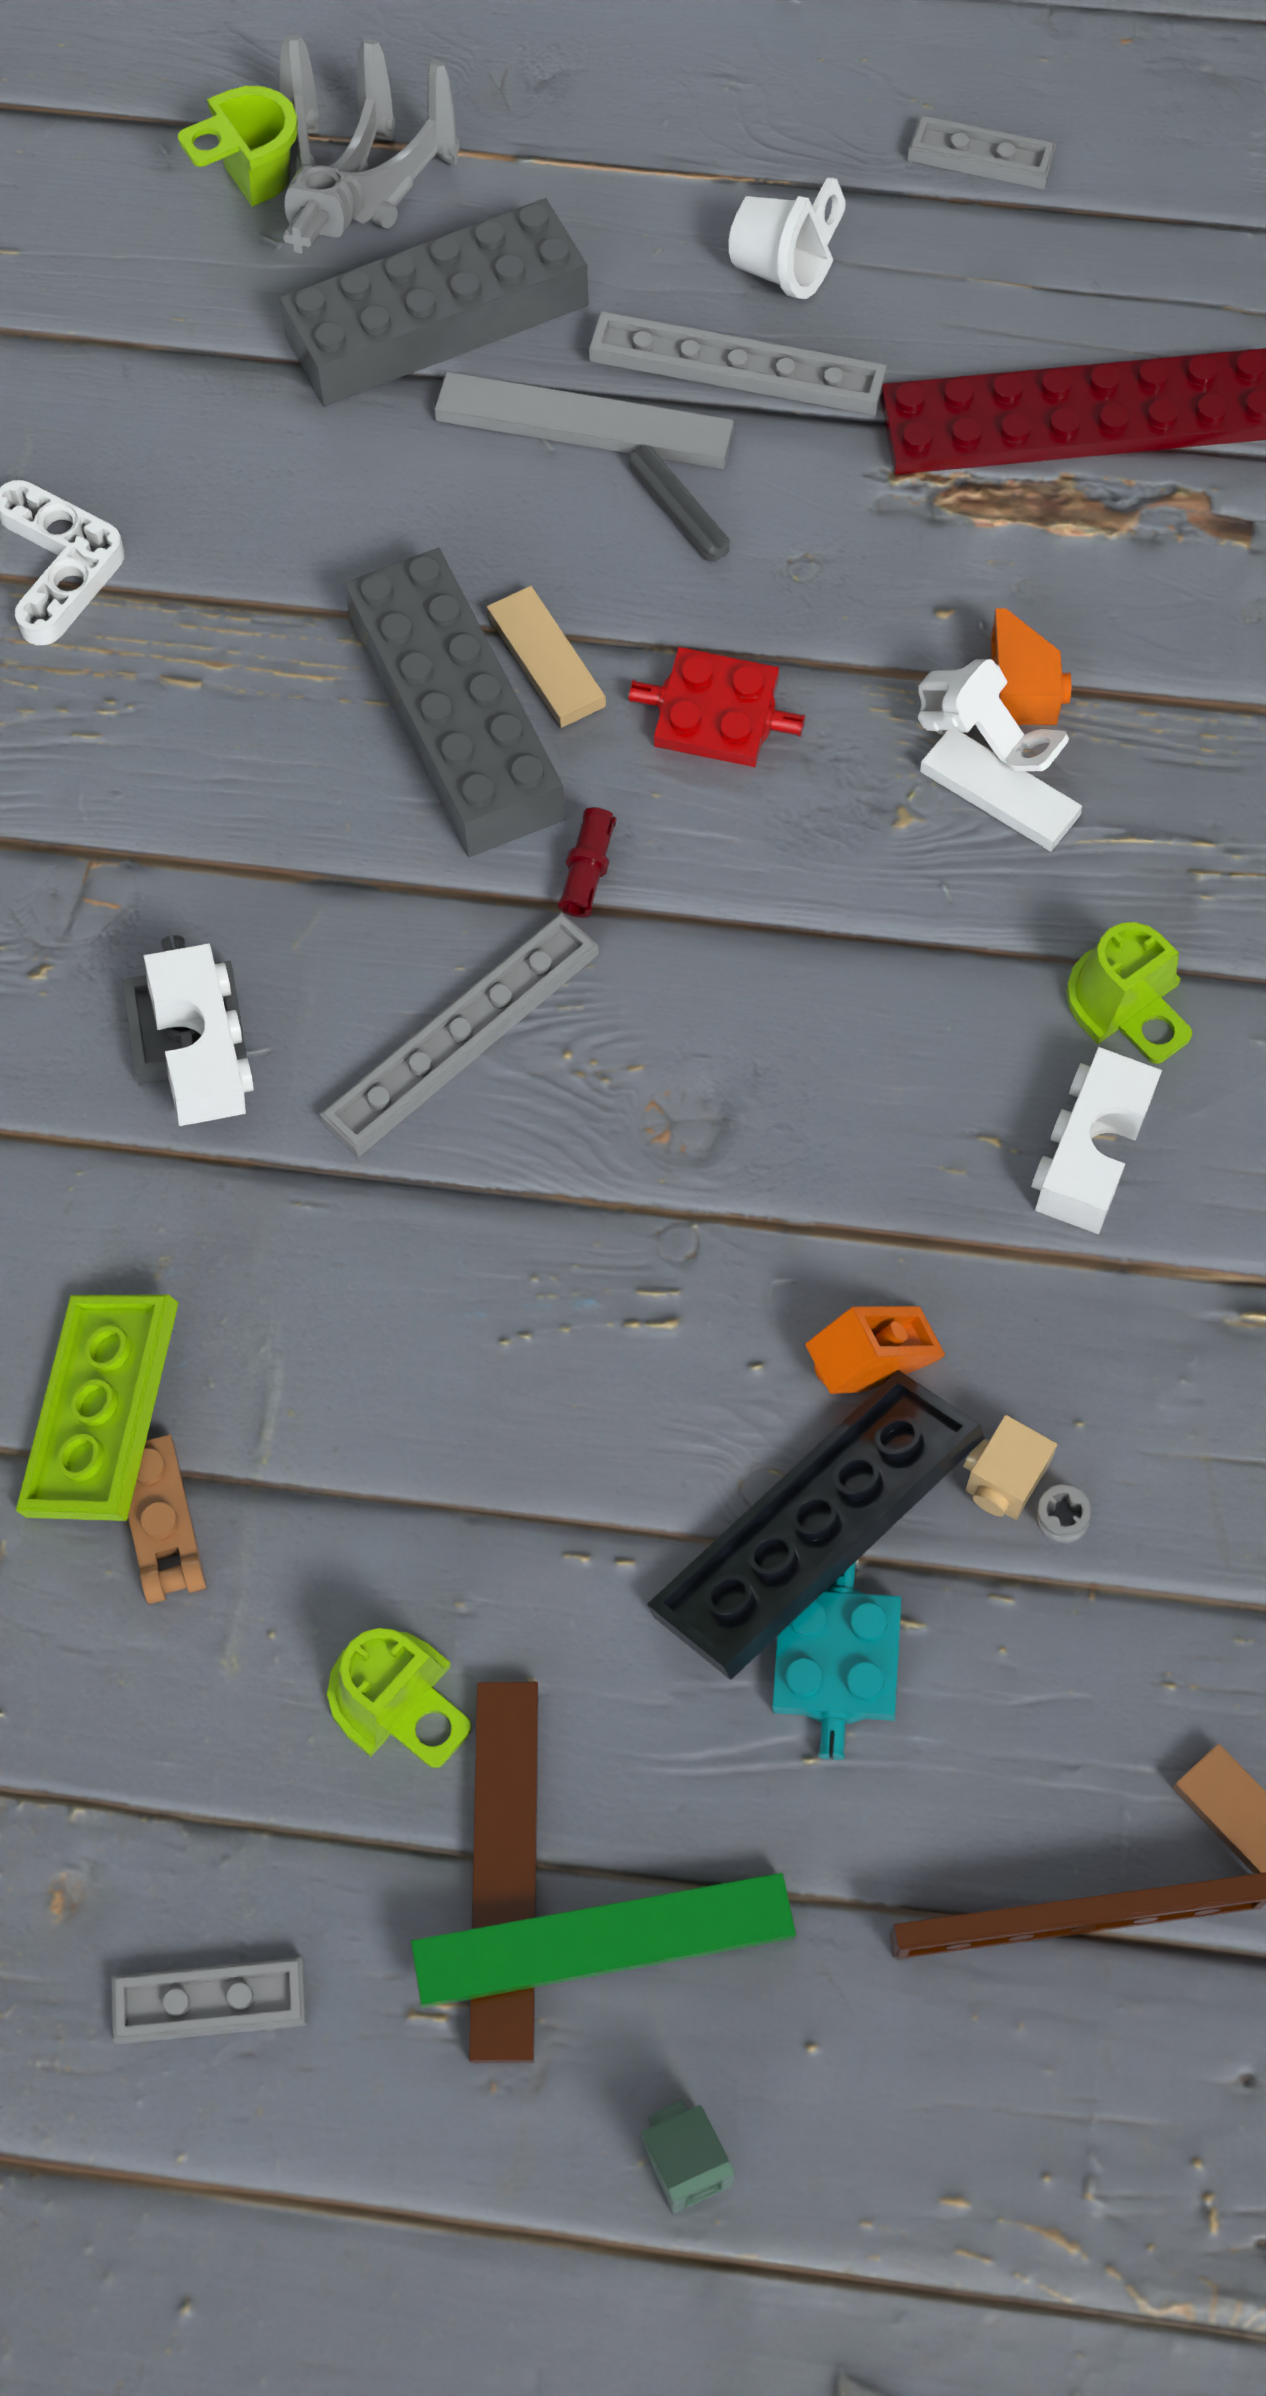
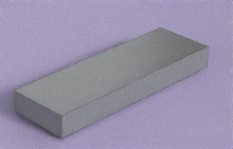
[908,115,1057,190]
[112,1957,307,2044]

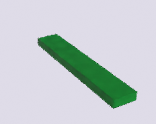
[411,1873,796,2008]

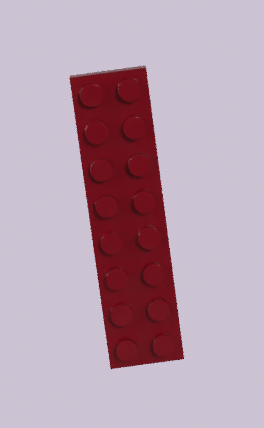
[881,348,1266,475]

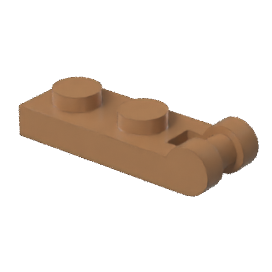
[128,1434,207,1605]

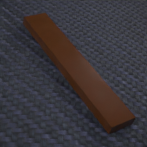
[469,1682,539,2063]
[889,1872,1266,1960]

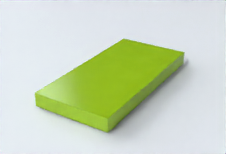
[15,1294,179,1521]

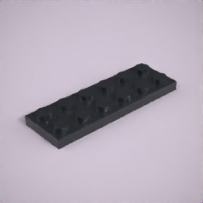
[647,1370,985,1680]

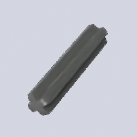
[629,445,730,562]

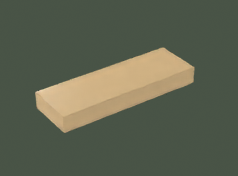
[486,586,606,728]

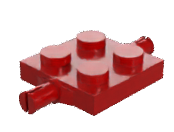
[629,647,805,767]

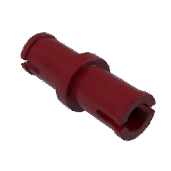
[558,807,617,918]

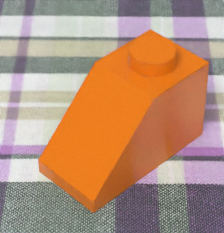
[990,608,1071,725]
[805,1306,945,1394]

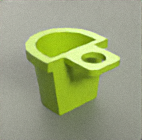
[178,86,298,207]
[1066,922,1193,1064]
[327,1628,472,1768]

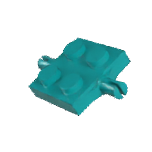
[772,1562,902,1760]

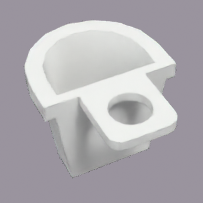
[729,177,846,299]

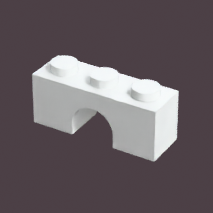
[143,943,254,1126]
[1031,1047,1162,1235]

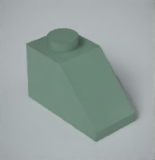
[641,2101,735,2214]

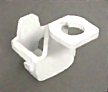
[918,659,1069,772]

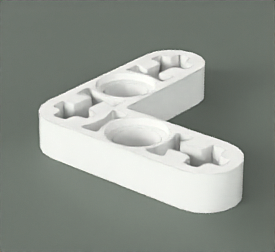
[0,480,125,646]

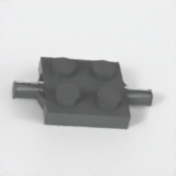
[122,935,247,1085]

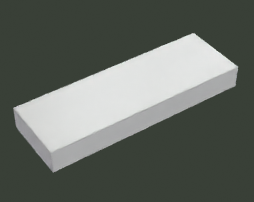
[920,730,1083,852]

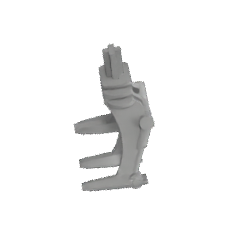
[279,35,460,253]

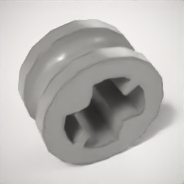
[1037,1484,1092,1543]

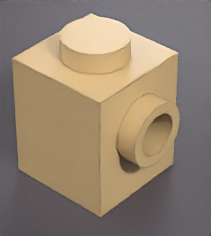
[963,1415,1058,1520]

